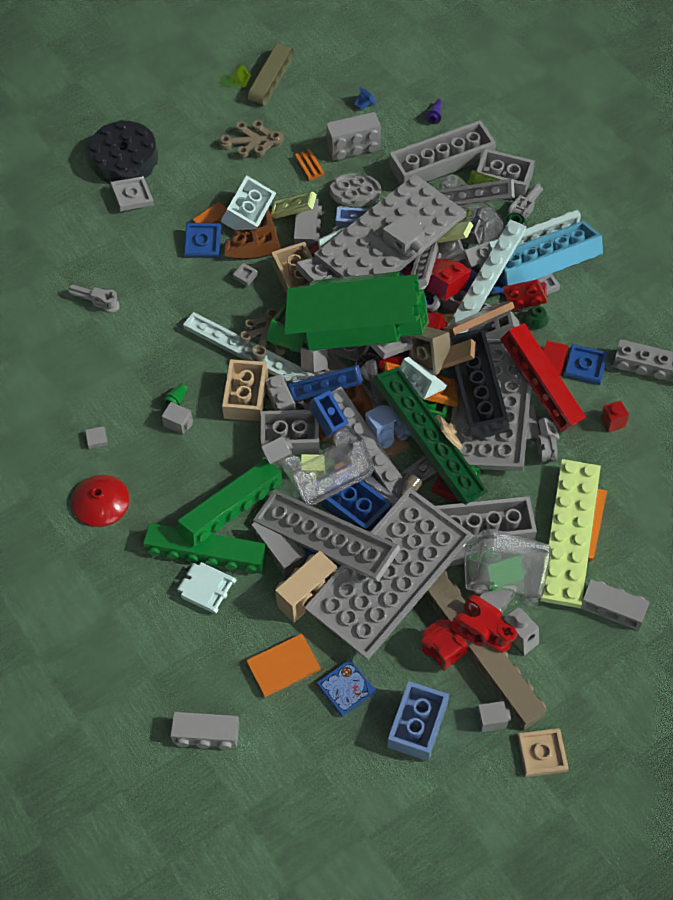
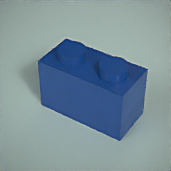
[308,390,349,438]

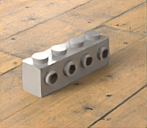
[613,339,673,382]

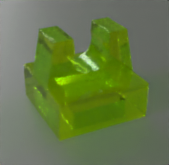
[229,64,251,88]

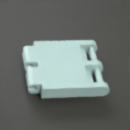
[177,562,237,614]

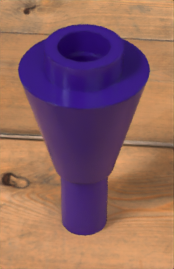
[425,99,442,124]

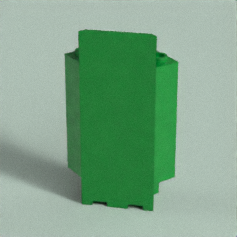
[284,271,429,350]

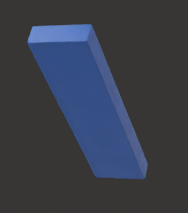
[288,365,363,402]

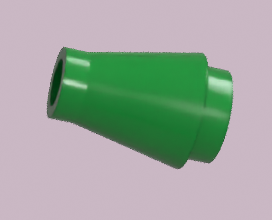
[163,384,188,408]

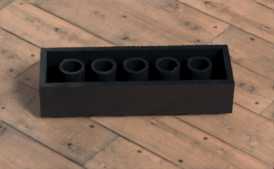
[450,328,510,440]

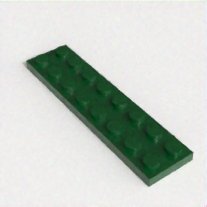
[372,366,488,505]

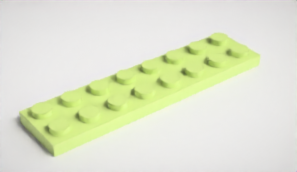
[540,459,601,608]

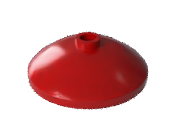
[71,474,130,527]

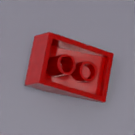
[404,258,471,301]

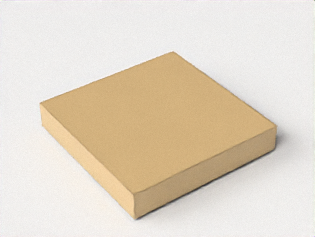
[517,728,569,777]

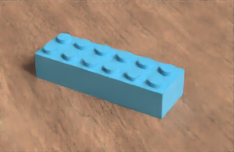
[498,221,603,286]

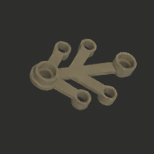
[219,120,284,158]
[239,309,286,362]

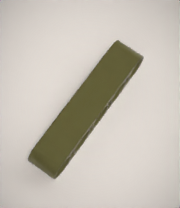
[248,43,294,105]

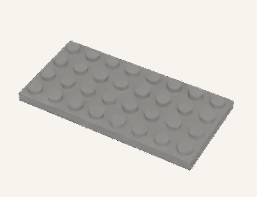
[314,174,467,278]
[451,339,532,471]
[305,488,473,660]

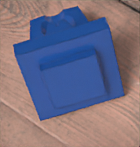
[354,87,376,110]

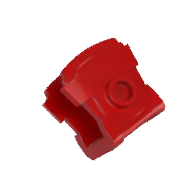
[421,619,468,671]

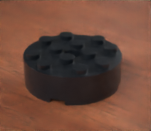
[88,120,158,182]

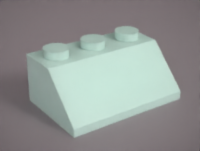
[221,175,276,230]

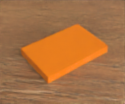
[246,634,321,697]

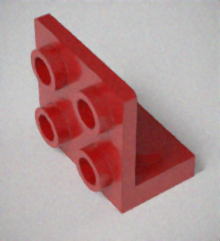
[503,280,547,310]

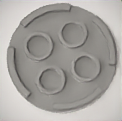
[330,173,381,207]

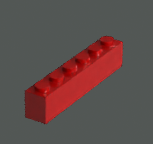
[500,323,586,433]

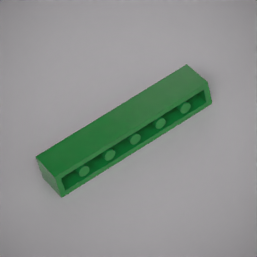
[177,459,282,547]
[143,523,267,574]

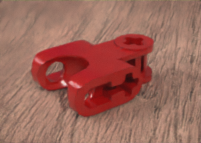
[451,595,517,652]

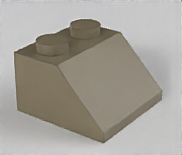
[407,327,451,374]

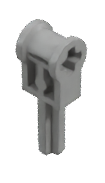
[507,184,543,219]
[69,285,120,313]

